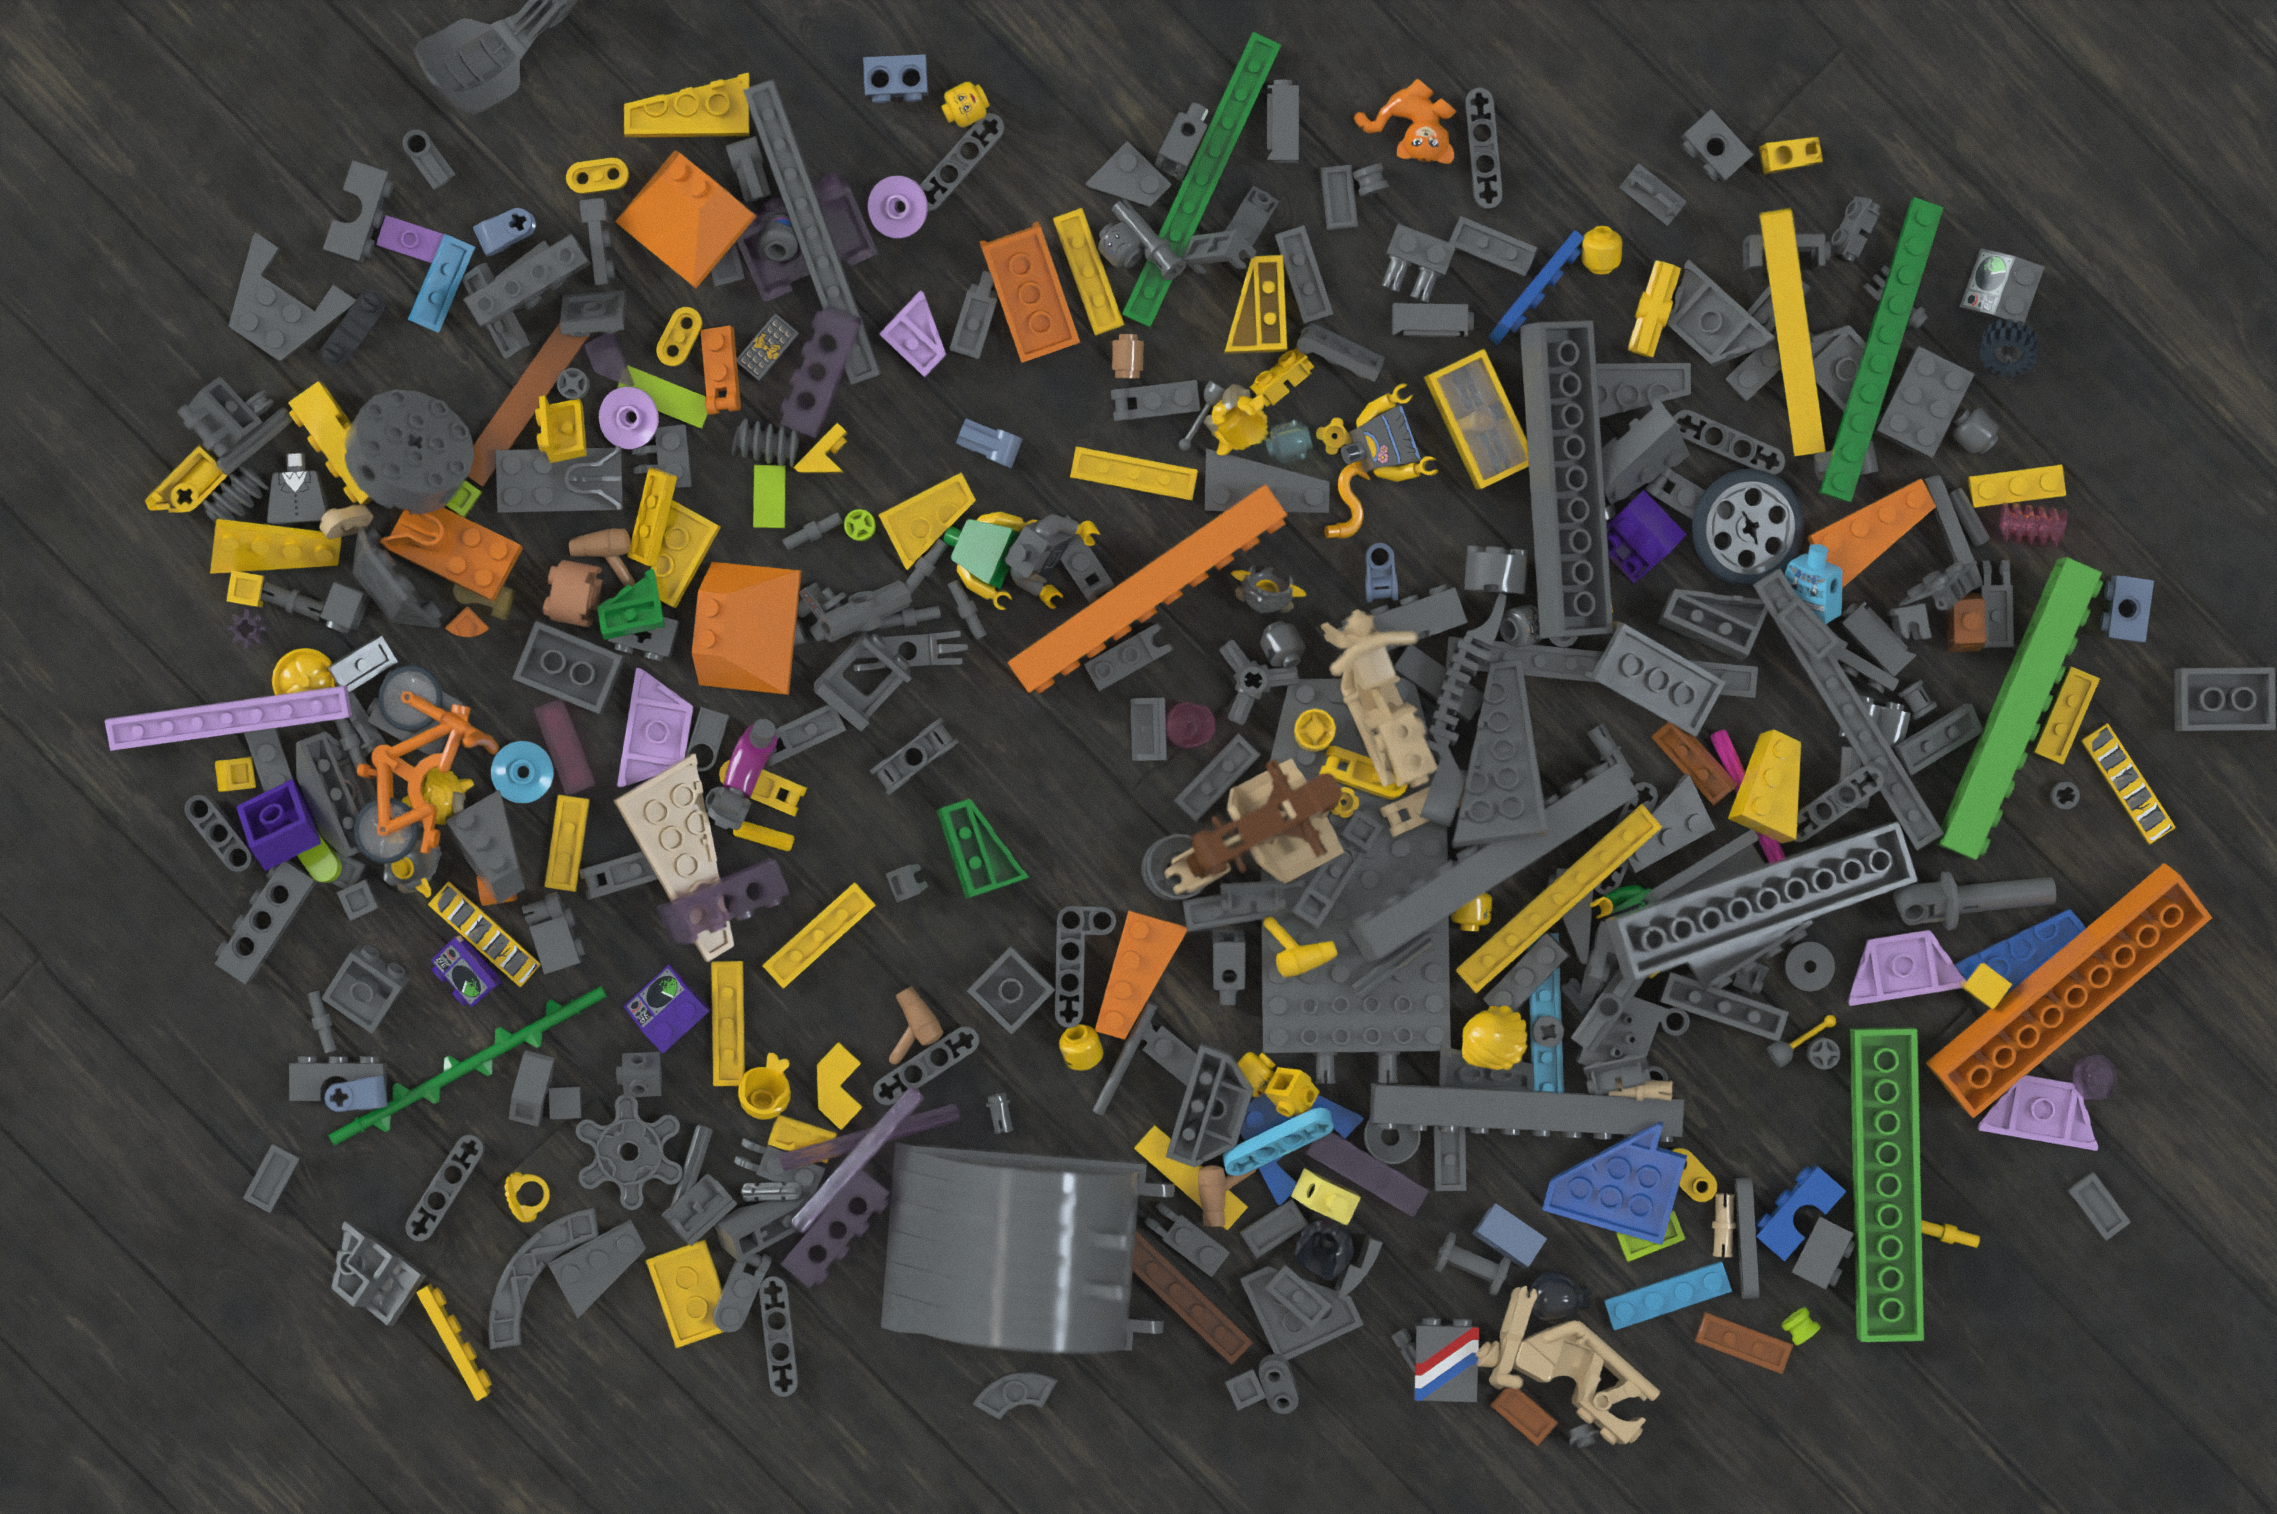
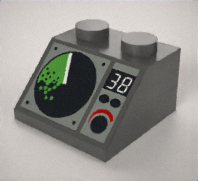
[1960,249,2044,326]

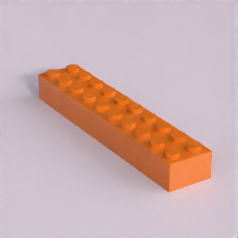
[1007,484,1288,694]
[1926,863,2212,1119]

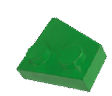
[597,569,665,640]

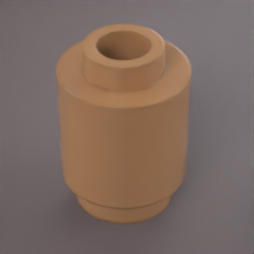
[1112,334,1144,379]

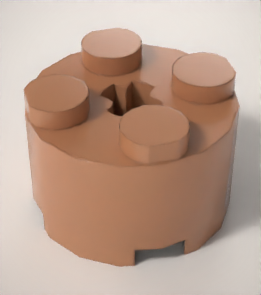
[543,560,602,628]

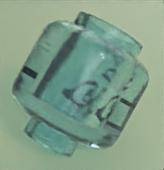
[1265,420,1313,464]

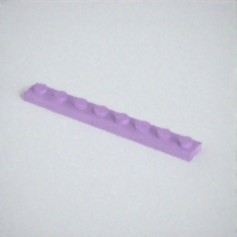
[105,685,352,751]

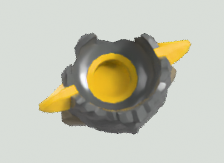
[1231,565,1306,613]
[381,833,442,897]

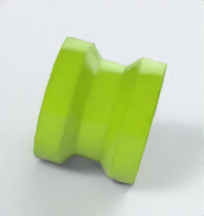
[844,509,876,541]
[1781,1307,1821,1346]

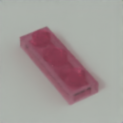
[533,699,597,796]

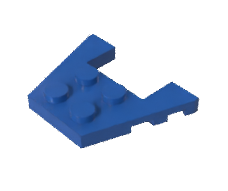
[1240,1093,1364,1205]

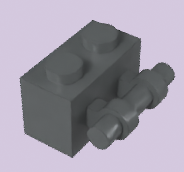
[177,377,262,458]

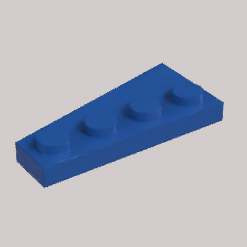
[1488,230,1584,346]
[1954,909,2086,1009]

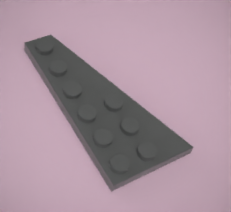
[1453,660,1548,847]

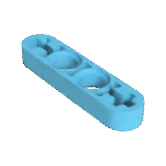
[1223,1108,1334,1176]

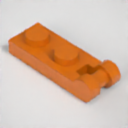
[700,325,741,415]

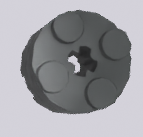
[1464,546,1529,594]

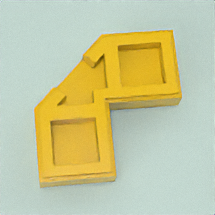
[817,1042,862,1130]

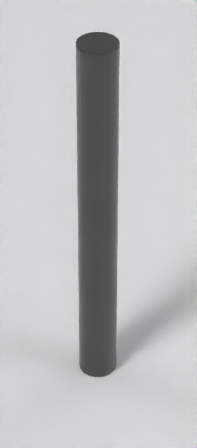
[1093,1001,1158,1116]

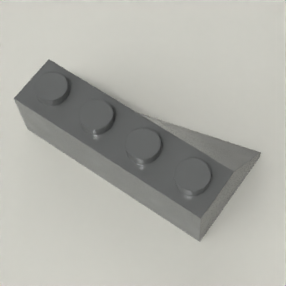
[1337,584,1467,653]

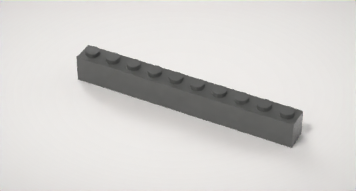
[1370,1083,1684,1142]

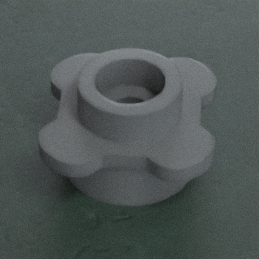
[1569,1423,1599,1448]

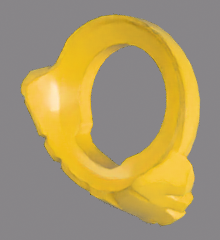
[505,1172,550,1223]

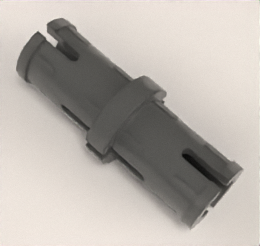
[260,581,325,621]

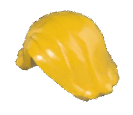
[1462,1006,1527,1070]

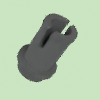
[986,1093,1014,1134]

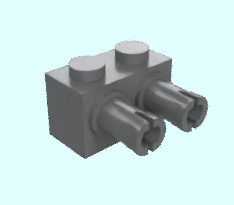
[1381,224,1456,303]

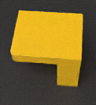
[226,571,264,608]
[1959,963,2012,1009]

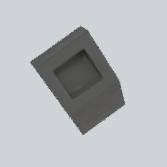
[1225,185,1280,260]
[509,1050,555,1127]

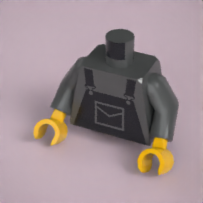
[1005,514,1100,609]

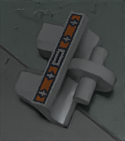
[797,582,847,641]

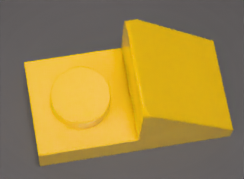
[794,423,847,473]

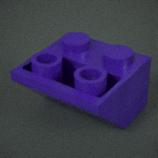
[1606,490,1687,584]

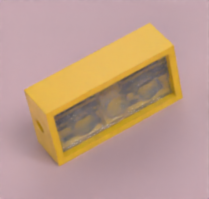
[1424,349,1529,490]

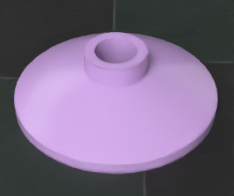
[868,176,928,238]
[599,387,659,449]

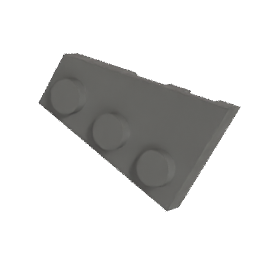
[1626,773,1715,873]
[1439,1046,1534,1091]
[548,1219,646,1319]

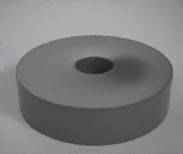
[1784,941,1835,991]

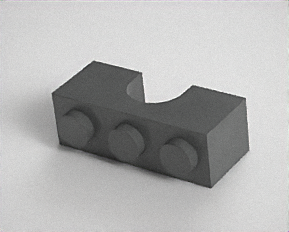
[323,160,394,263]
[289,1056,387,1101]

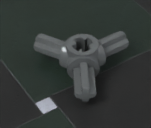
[1219,640,1299,725]

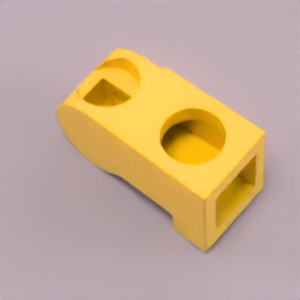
[1759,137,1823,174]

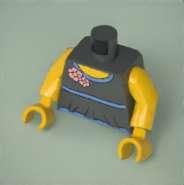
[1341,384,1438,482]

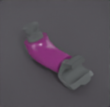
[707,719,777,830]

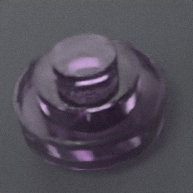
[2073,1054,2117,1101]

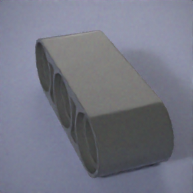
[185,795,256,872]

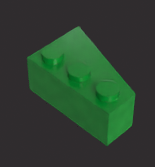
[936,799,1029,898]

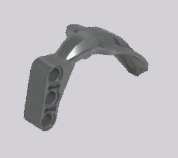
[415,0,578,114]

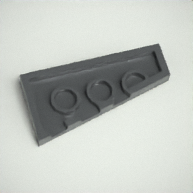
[1596,363,1691,418]
[1205,448,1330,513]

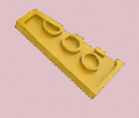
[624,73,750,137]

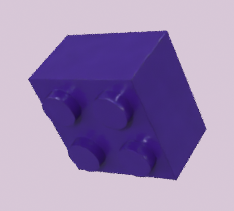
[236,779,321,871]

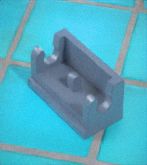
[1472,1203,1547,1269]

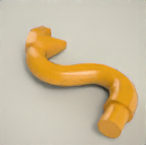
[1324,461,1370,539]

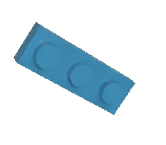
[408,234,475,333]

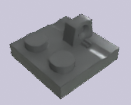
[560,290,626,337]

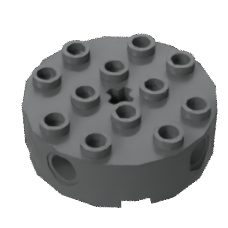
[344,389,475,514]

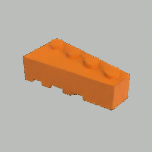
[1806,479,1936,588]

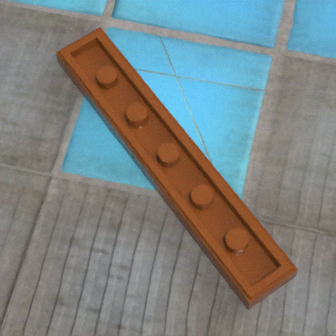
[468,323,590,487]

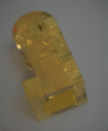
[453,584,516,620]

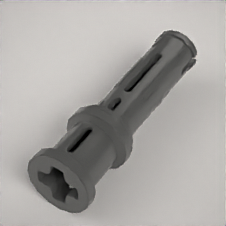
[1112,199,1186,281]

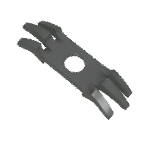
[852,631,968,671]

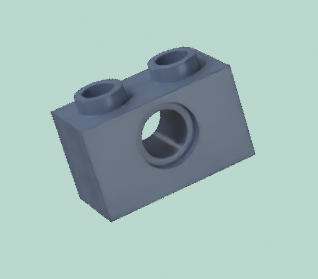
[2100,576,2154,643]

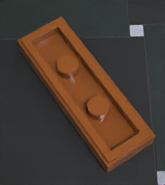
[1651,722,1738,806]
[1694,1312,1793,1374]

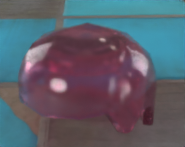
[1165,701,1215,749]

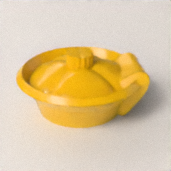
[272,648,337,695]

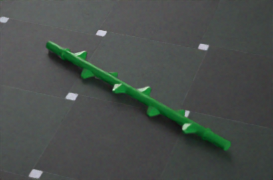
[329,986,607,1146]

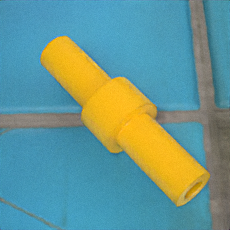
[1921,1220,1980,1248]

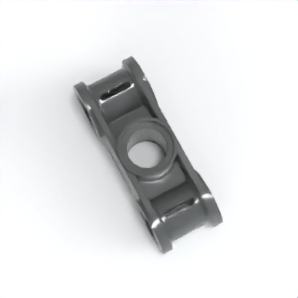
[870,717,960,796]

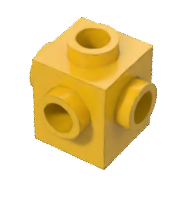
[1264,1067,1320,1117]

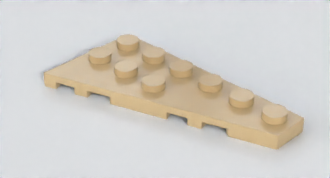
[614,753,734,962]

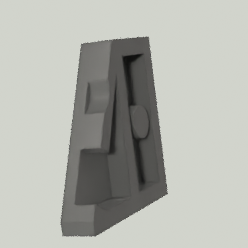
[1086,141,1172,208]

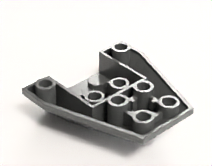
[353,526,443,628]

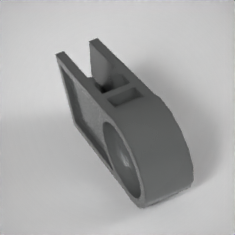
[686,707,730,771]

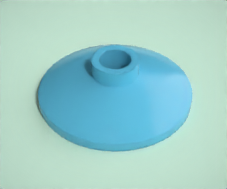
[491,741,553,803]

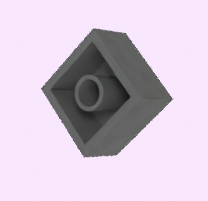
[967,945,1055,1035]

